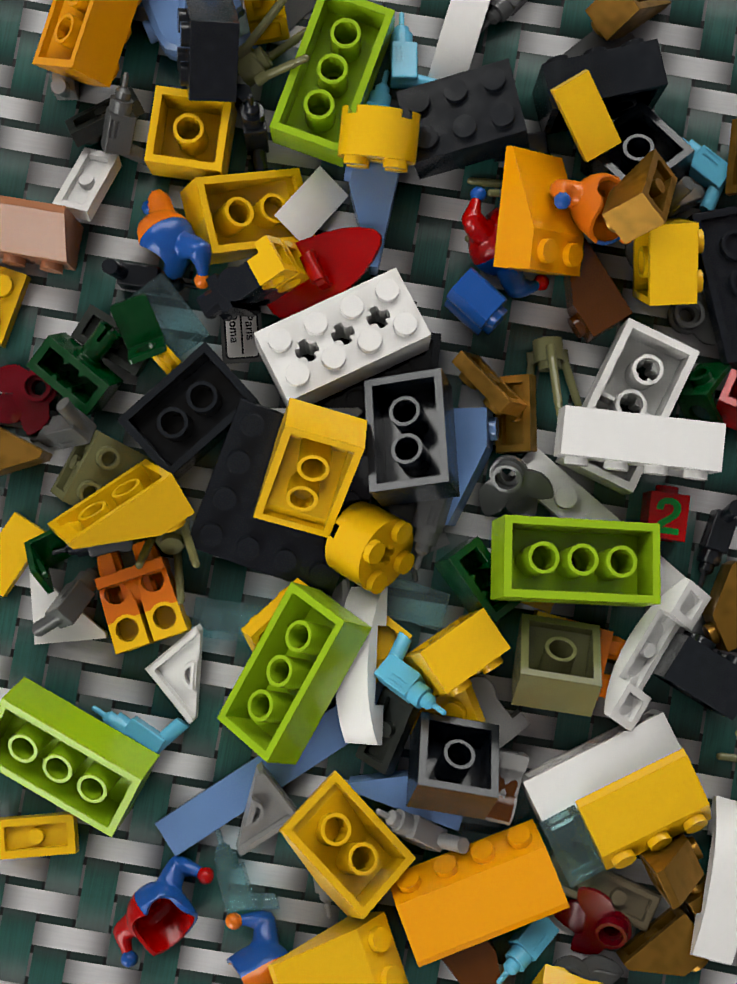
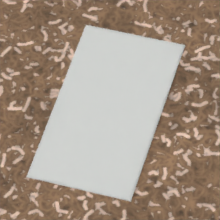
[274,166,349,241]

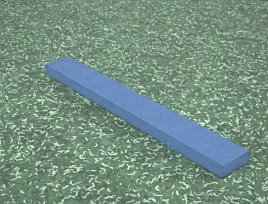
[155,681,384,857]

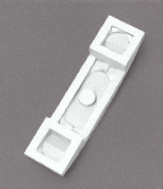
[428,0,491,79]
[604,578,711,732]
[335,587,388,745]
[690,795,737,965]

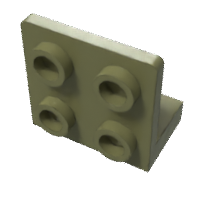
[50,429,157,506]

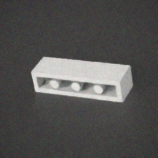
[554,405,726,480]
[521,709,681,827]

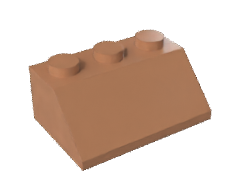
[0,195,84,274]

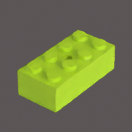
[269,0,395,167]
[490,515,661,607]
[217,582,372,765]
[0,676,160,838]

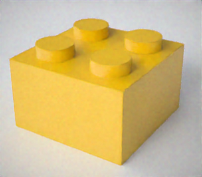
[144,85,237,181]
[632,218,704,306]
[403,608,511,698]

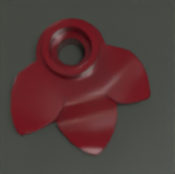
[0,364,58,436]
[553,887,632,955]

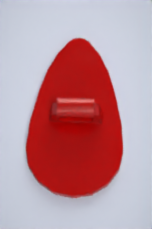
[267,227,382,319]

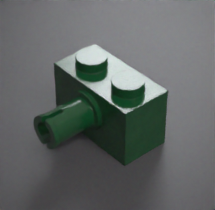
[26,320,124,416]
[434,536,521,623]

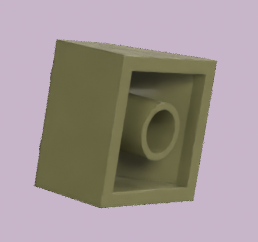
[511,613,602,717]

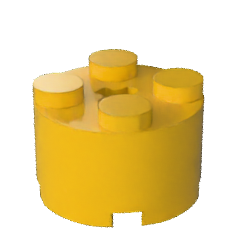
[337,104,421,173]
[325,501,415,594]

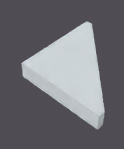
[29,573,108,645]
[145,624,204,724]

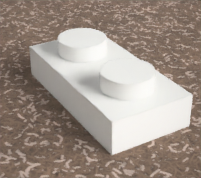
[52,147,122,222]

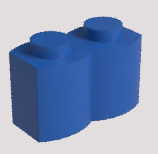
[444,267,508,336]

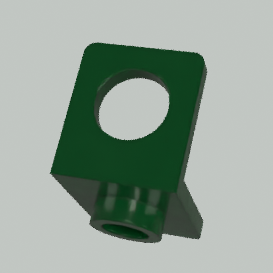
[110,293,167,365]
[677,362,732,423]
[24,529,71,594]

